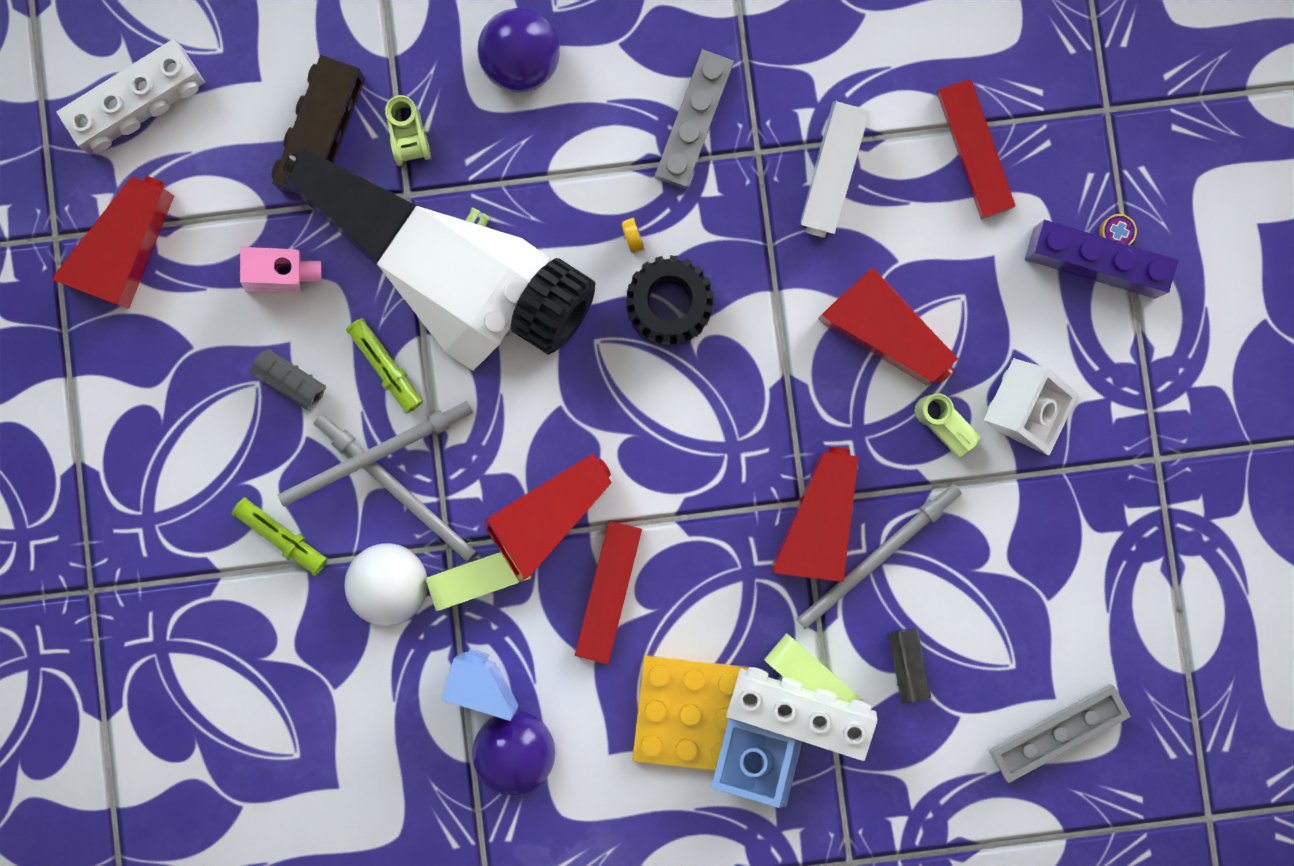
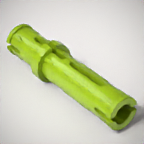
[346,318,424,414]
[231,497,328,577]

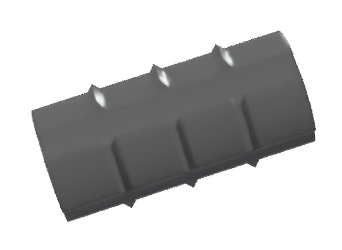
[250,348,326,411]

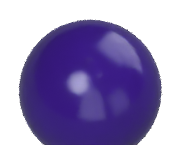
[477,8,560,93]
[472,711,555,795]

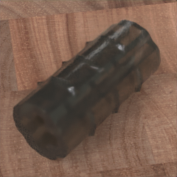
[887,628,931,703]

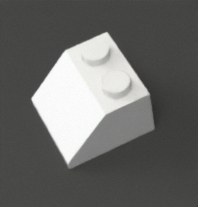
[984,358,1079,456]

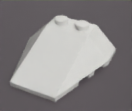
[377,206,549,371]

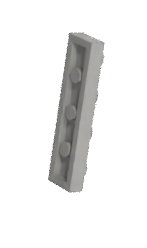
[655,49,734,190]
[988,684,1131,783]

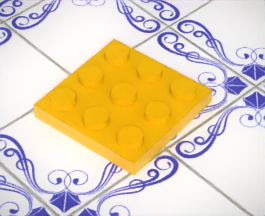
[632,655,748,771]

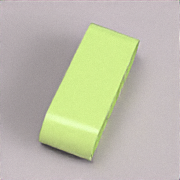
[425,552,531,611]
[764,633,863,703]

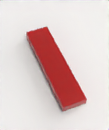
[937,79,1016,219]
[575,521,642,664]

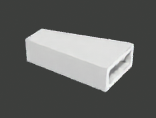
[800,101,870,238]

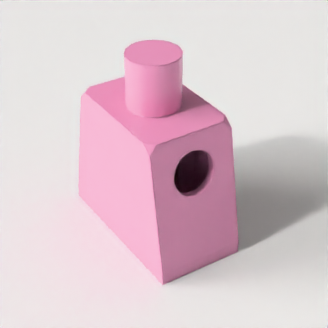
[240,247,322,293]

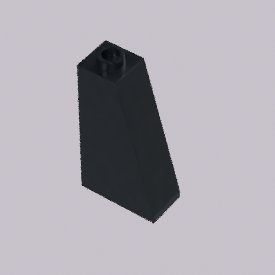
[282,148,417,267]

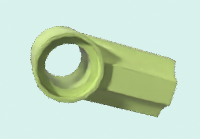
[915,394,982,458]

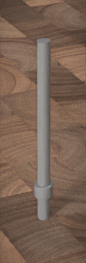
[277,401,473,507]
[313,414,476,562]
[797,484,962,629]

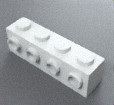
[56,39,205,155]
[726,667,877,761]

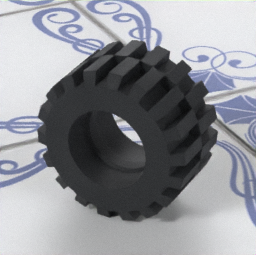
[626,255,714,347]
[510,258,596,355]

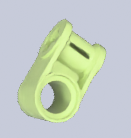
[385,95,431,166]

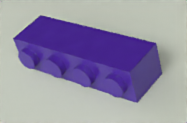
[1024,219,1179,299]

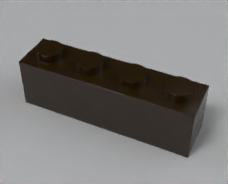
[271,55,365,198]

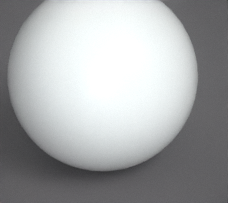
[345,543,428,626]

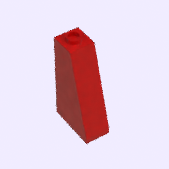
[53,176,174,309]
[818,267,958,385]
[771,447,859,582]
[482,454,612,583]

